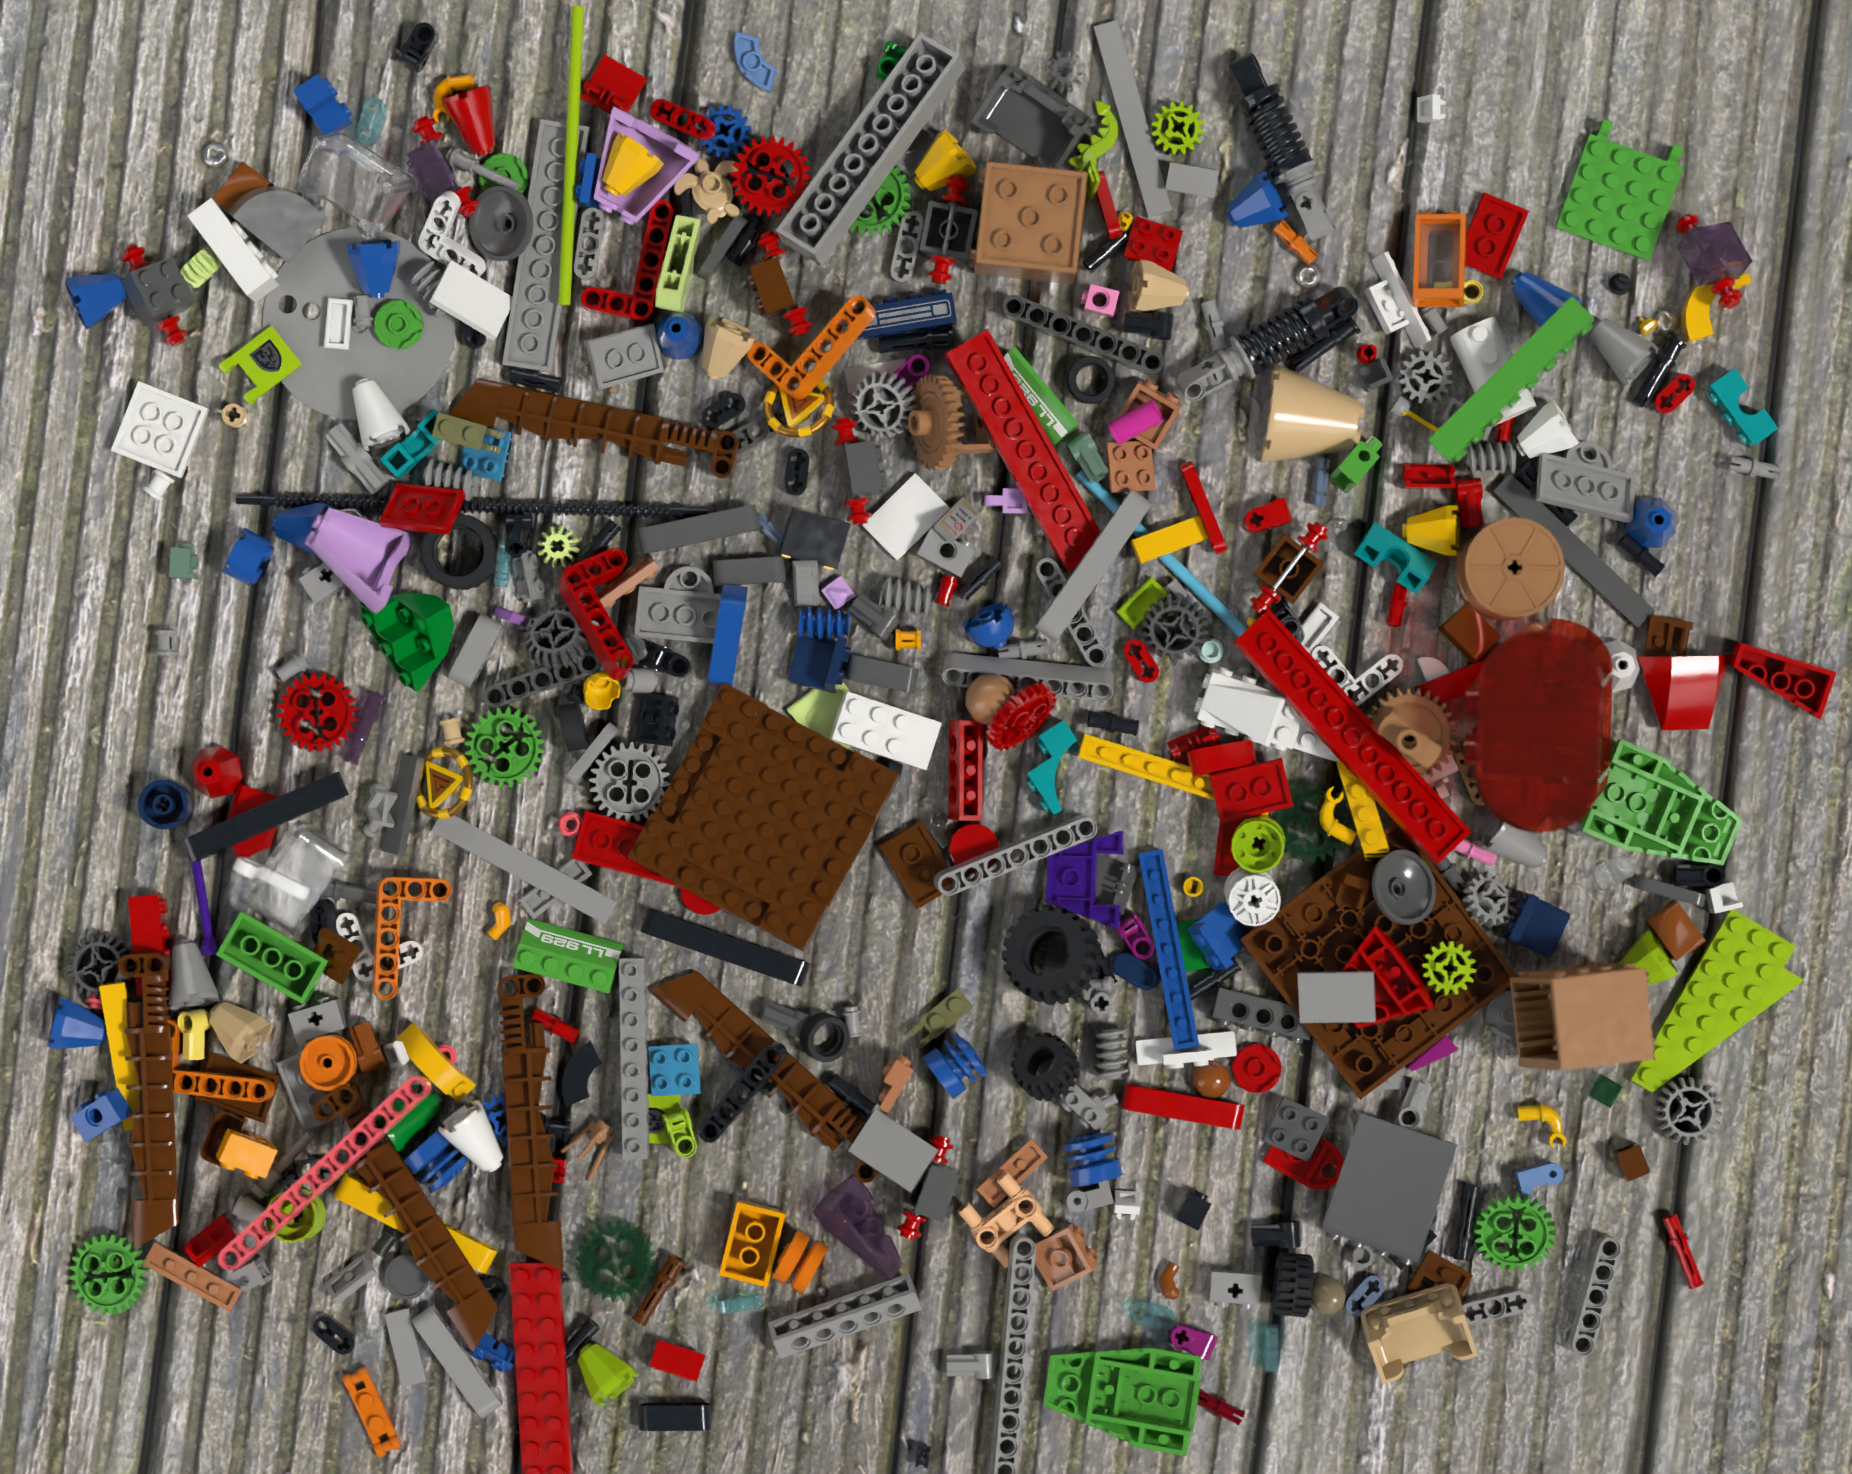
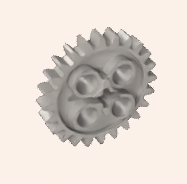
[589,741,670,822]

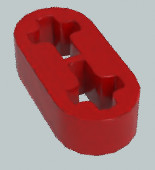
[1653,374,1695,414]
[1123,639,1159,683]

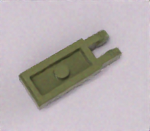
[431,412,505,454]
[906,988,973,1050]

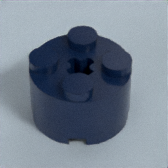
[138,779,193,830]

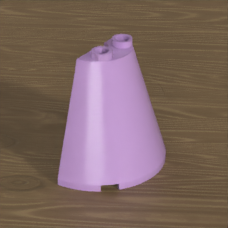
[593,107,701,225]
[304,508,414,613]

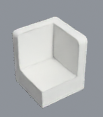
[1703,882,1743,913]

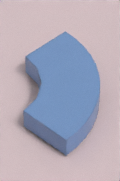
[734,31,777,93]

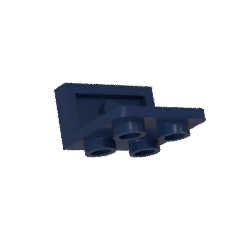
[788,636,851,694]
[1505,893,1570,957]

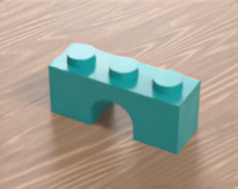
[1706,368,1778,448]
[380,409,444,480]
[1354,522,1437,595]

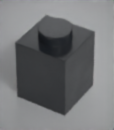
[1174,1189,1212,1231]

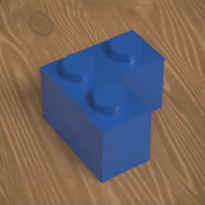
[293,74,353,140]

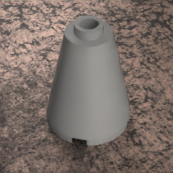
[1589,318,1659,385]
[1477,805,1548,868]
[169,939,219,1011]

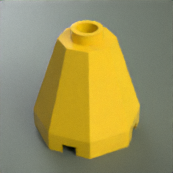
[914,129,977,191]
[602,132,664,197]
[1402,505,1460,557]

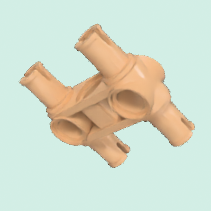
[957,1171,1054,1268]

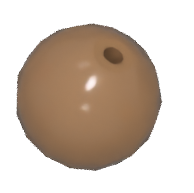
[966,674,1017,725]

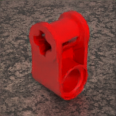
[1243,497,1293,533]

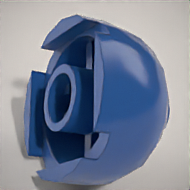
[963,602,1014,649]

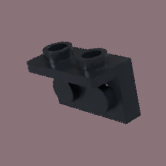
[635,693,679,747]

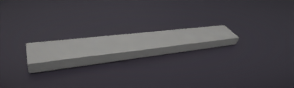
[1093,20,1172,218]
[431,816,618,925]

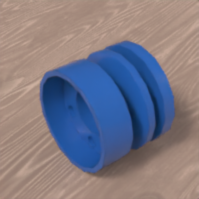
[923,1032,987,1099]
[403,1126,469,1193]
[1063,1132,1123,1187]

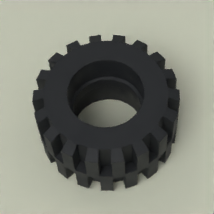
[1011,1032,1080,1102]
[1272,1252,1314,1318]

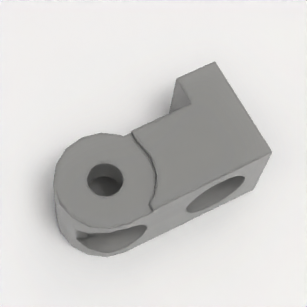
[1066,1180,1114,1212]

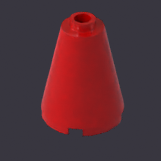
[442,85,495,156]

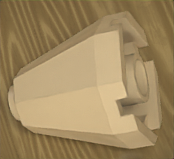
[1127,260,1190,312]
[702,315,757,380]
[209,1002,273,1064]

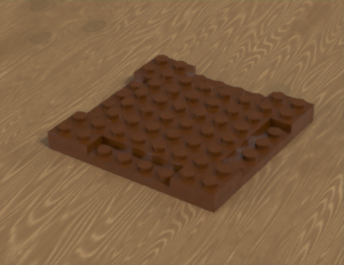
[628,683,900,953]
[1238,821,1517,1100]

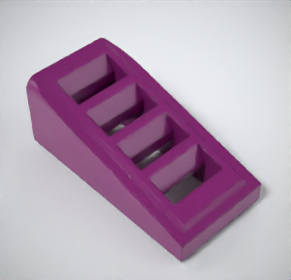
[1406,1035,1459,1071]

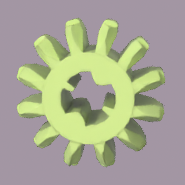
[180,247,222,288]
[537,526,580,568]

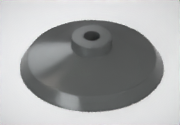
[385,1255,430,1300]

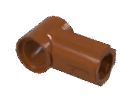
[349,1021,388,1074]

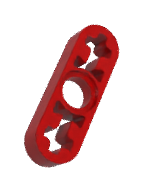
[650,99,716,141]
[1093,171,1122,239]

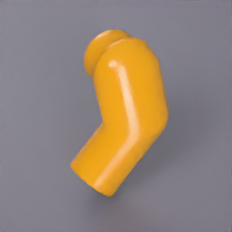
[487,902,511,940]

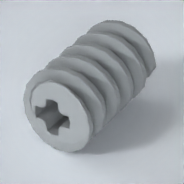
[411,261,449,318]
[1463,442,1516,474]
[422,458,478,501]
[878,576,932,617]
[1095,1028,1128,1079]

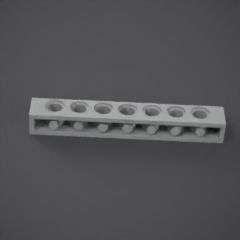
[619,958,650,1160]

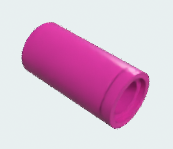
[1108,399,1164,445]

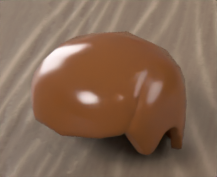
[1191,1059,1231,1099]

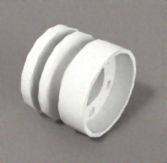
[1223,867,1281,926]

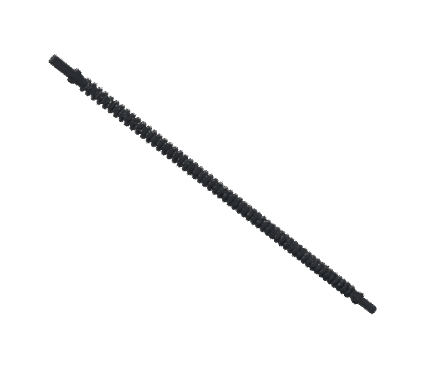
[236,493,709,519]

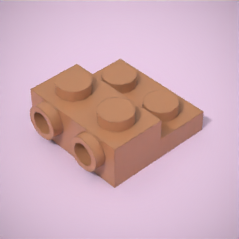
[1118,379,1182,450]
[878,1053,914,1113]
[1027,1222,1098,1292]

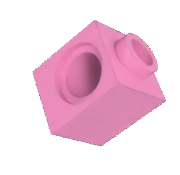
[1080,284,1120,318]

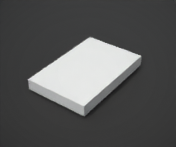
[429,260,513,340]
[862,473,950,561]

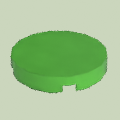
[479,153,529,195]
[374,300,424,350]

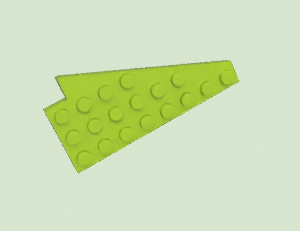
[1630,909,1803,1093]

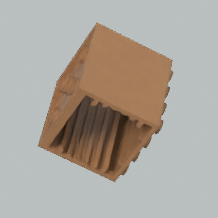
[969,162,1088,285]
[1510,962,1657,1071]

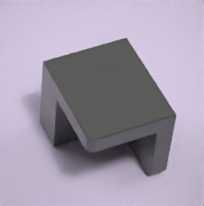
[1358,357,1394,392]

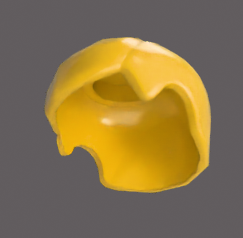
[583,671,620,710]

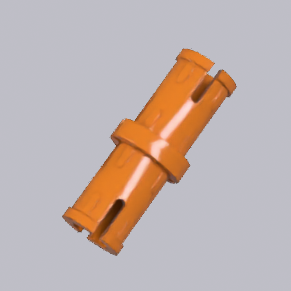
[1272,220,1319,266]

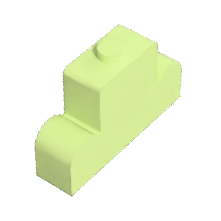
[656,215,700,313]

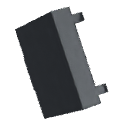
[778,507,851,570]

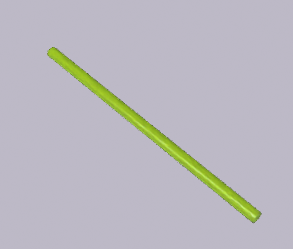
[558,6,584,306]

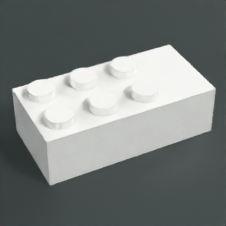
[187,198,279,302]
[829,691,942,770]

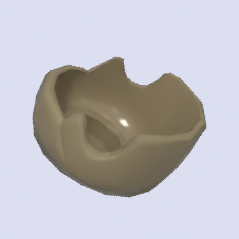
[1311,1276,1346,1316]

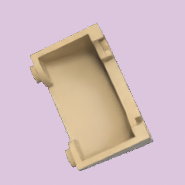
[1361,1283,1478,1385]

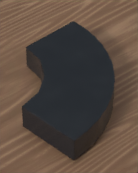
[562,1041,602,1107]

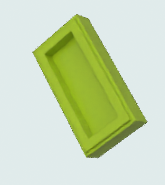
[1116,577,1168,629]

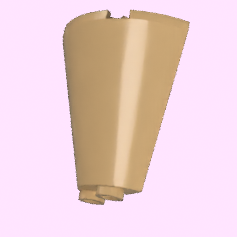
[1260,364,1364,463]

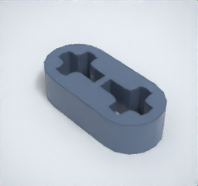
[1345,1274,1384,1317]

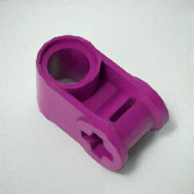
[890,354,930,394]
[1116,911,1154,959]
[1168,1323,1218,1360]

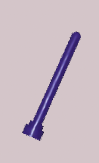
[191,860,221,956]

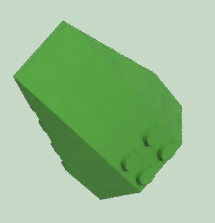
[1581,739,1743,865]
[1043,1347,1201,1456]

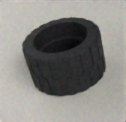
[420,513,500,590]

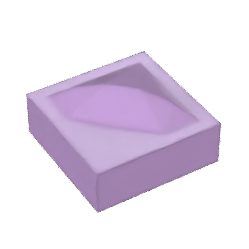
[821,576,856,610]

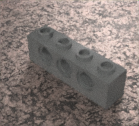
[1211,987,1311,1043]

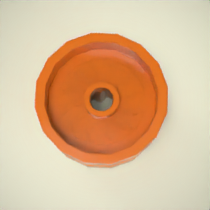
[299,1034,358,1091]
[771,1229,828,1294]

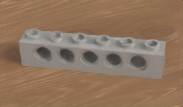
[768,1273,922,1359]

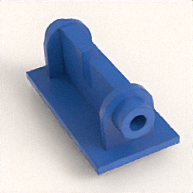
[466,1334,515,1373]

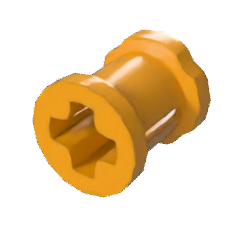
[896,629,921,651]

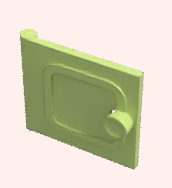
[787,682,851,748]

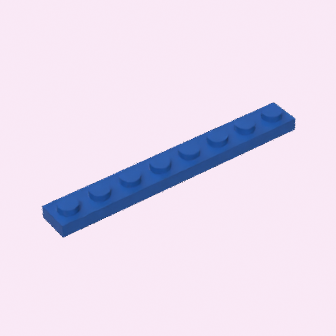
[1138,849,1199,1050]

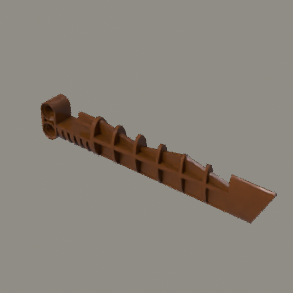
[448,378,740,479]
[118,952,179,1249]
[650,971,880,1183]
[497,974,564,1270]
[313,1082,498,1352]

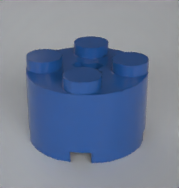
[222,528,275,586]

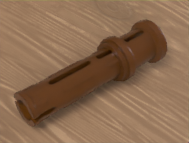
[632,1252,687,1326]

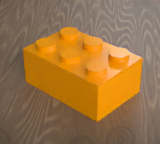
[719,1199,787,1287]

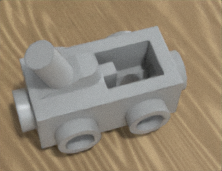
[1059,1084,1118,1132]

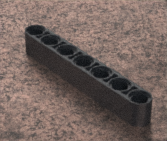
[181,772,349,864]
[640,908,811,987]

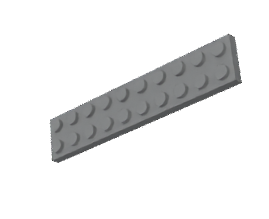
[502,119,590,373]

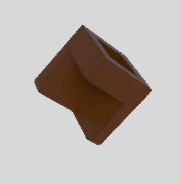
[1335,874,1370,910]
[1612,1143,1650,1182]

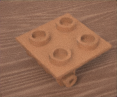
[1106,441,1155,494]

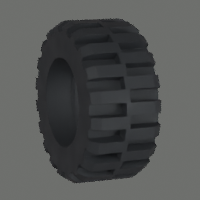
[1002,905,1102,1005]

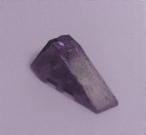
[813,1174,903,1280]

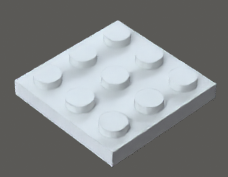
[111,381,209,478]

